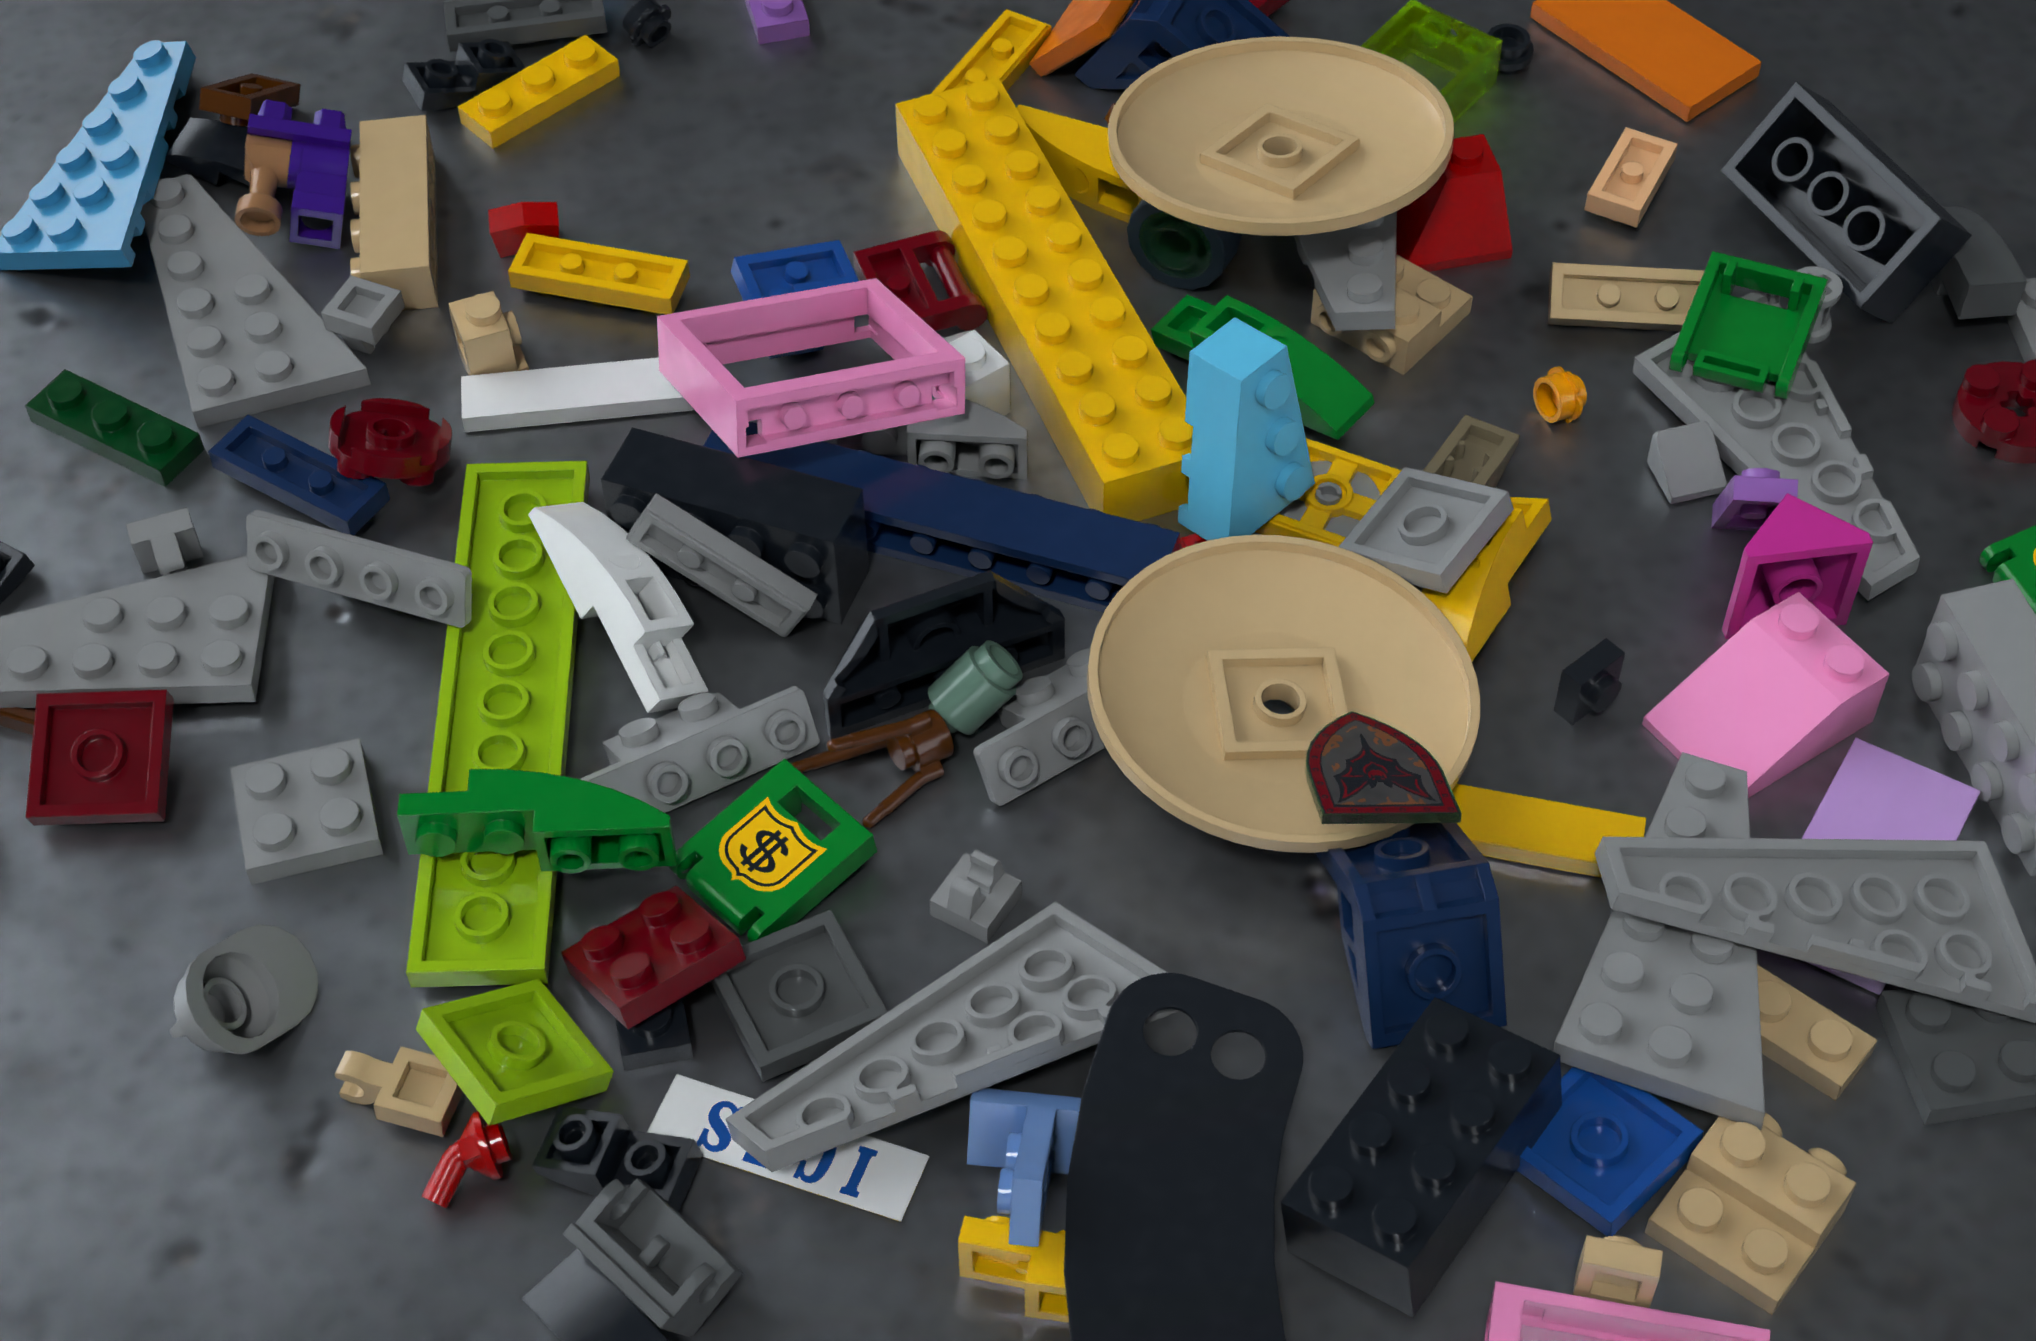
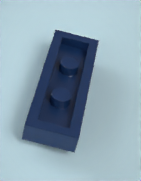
[208,415,390,536]

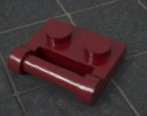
[853,230,988,331]

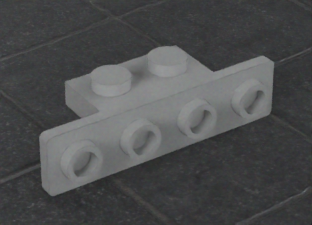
[246,510,472,628]
[973,648,1105,806]
[580,686,820,813]

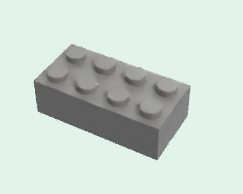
[1912,579,2036,877]

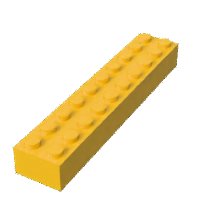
[895,77,1193,522]

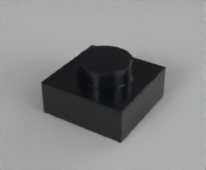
[1554,638,1625,725]
[615,997,693,1071]

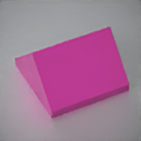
[1722,493,1873,639]

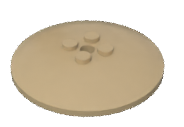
[1108,37,1454,236]
[1087,535,1480,853]

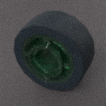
[1127,199,1242,290]

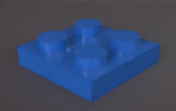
[1517,1067,1703,1236]

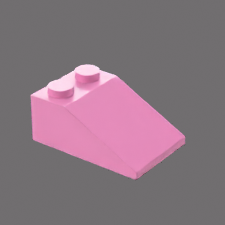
[1642,592,1889,798]

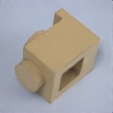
[448,291,529,376]

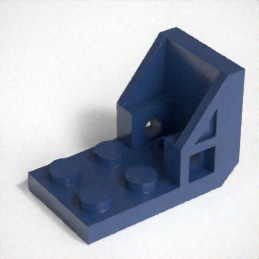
[1075,0,1290,89]
[1316,813,1507,1049]

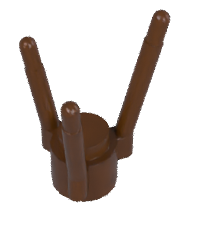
[791,709,954,828]

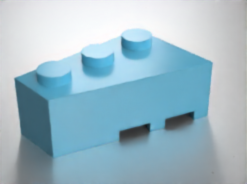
[1178,317,1315,541]

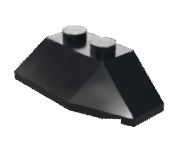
[823,570,1065,739]

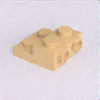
[1311,254,1473,375]
[1644,1113,1857,1315]

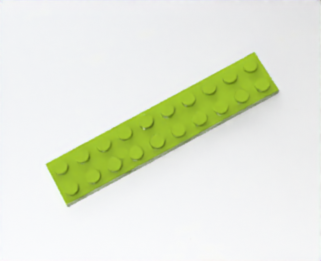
[406,461,590,988]

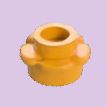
[1533,366,1587,424]

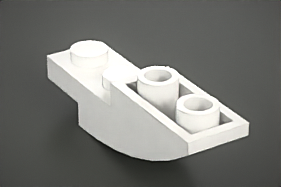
[528,502,709,713]

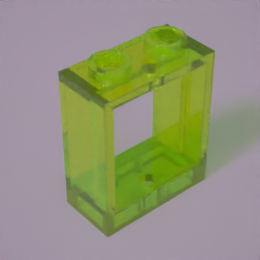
[1361,0,1502,123]

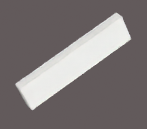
[461,357,694,433]

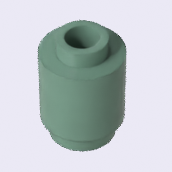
[928,640,1023,735]

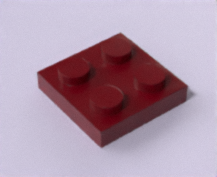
[25,689,174,826]
[561,885,746,1029]

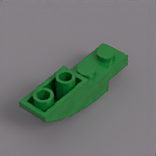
[1151,294,1375,440]
[397,769,677,874]

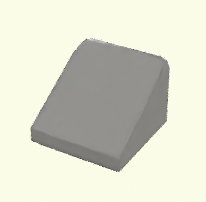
[1646,421,1727,504]

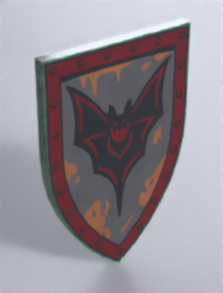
[1305,711,1462,824]

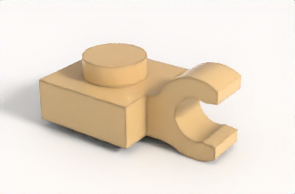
[335,1046,463,1137]
[1573,1235,1663,1308]

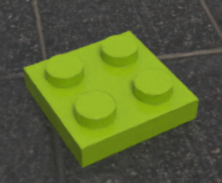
[416,979,614,1126]

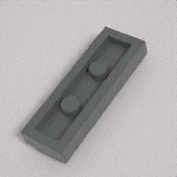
[443,0,607,52]

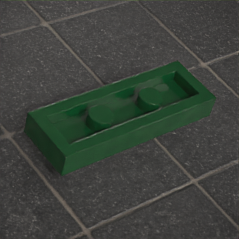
[25,369,205,487]

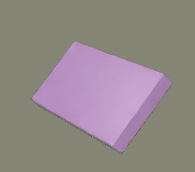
[1802,738,1981,995]

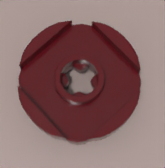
[1952,359,2036,464]
[328,398,452,487]

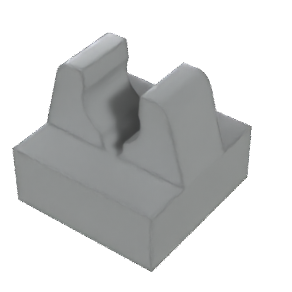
[321,275,405,354]
[126,507,204,576]
[929,849,1022,944]

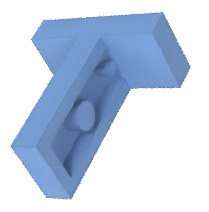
[967,1088,1081,1247]

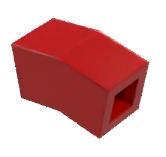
[488,201,559,258]

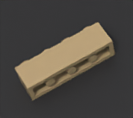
[350,115,438,311]

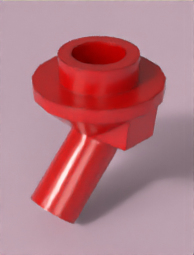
[421,1111,512,1209]

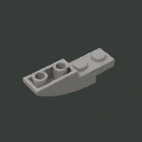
[823,396,1028,479]

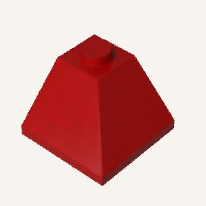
[1397,134,1513,272]

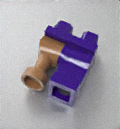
[235,100,352,249]

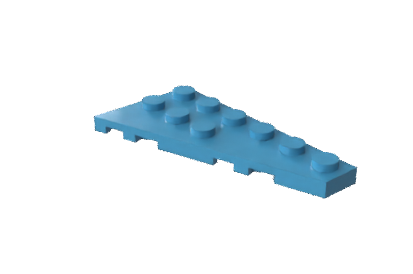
[0,40,196,270]

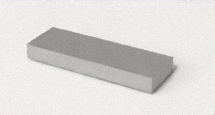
[626,493,818,638]

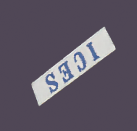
[647,1074,930,1222]

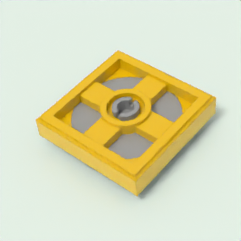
[1255,438,1402,547]

